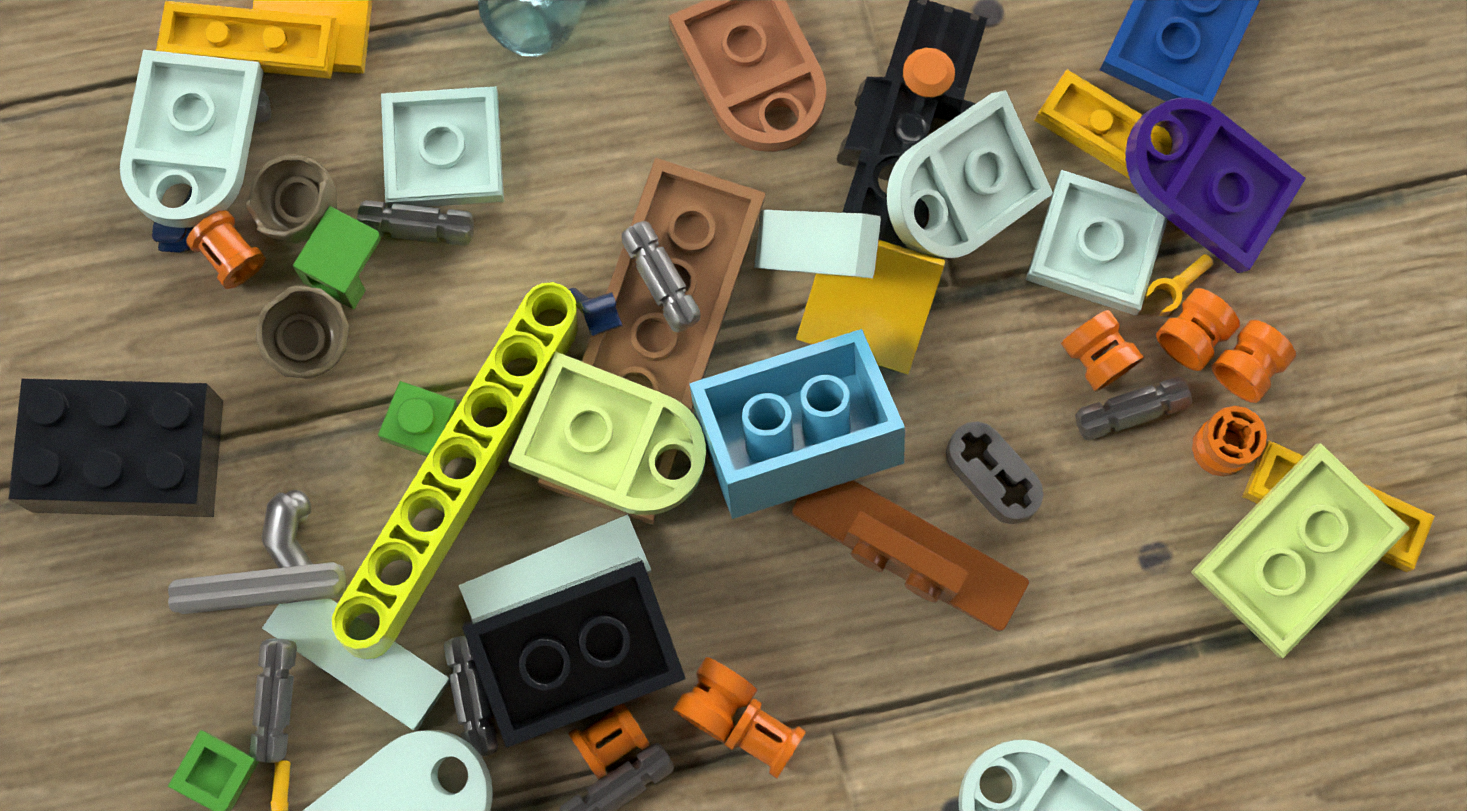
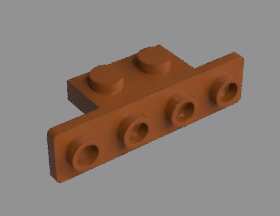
[792,480,1029,632]

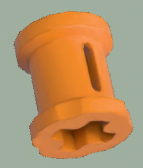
[186,210,266,289]
[725,698,806,779]
[568,703,650,780]

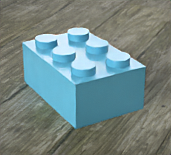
[689,329,905,519]

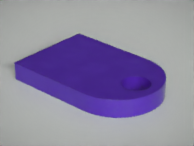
[1125,98,1306,273]

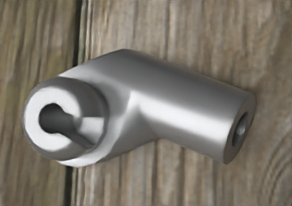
[262,490,313,568]

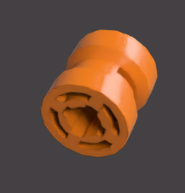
[1156,288,1240,371]
[1061,309,1144,392]
[1211,320,1296,403]
[1192,406,1267,477]
[673,657,758,743]

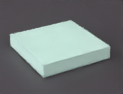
[381,86,504,208]
[1026,170,1167,316]

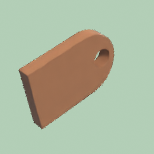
[669,0,826,152]

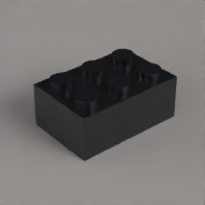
[8,378,223,517]
[462,557,686,748]

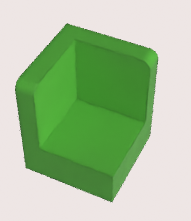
[293,206,381,310]

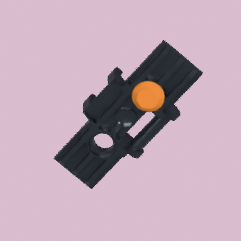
[837,0,988,249]

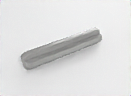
[168,562,346,614]

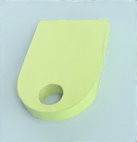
[508,352,706,515]

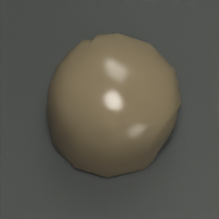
[246,155,337,244]
[256,286,350,379]

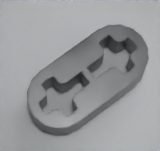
[946,421,1044,524]

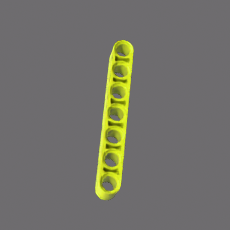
[332,282,578,660]

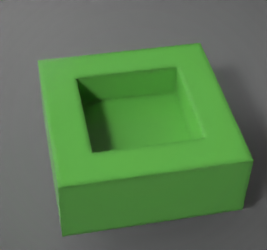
[378,381,458,457]
[168,730,259,811]

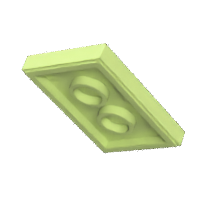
[1191,443,1410,658]

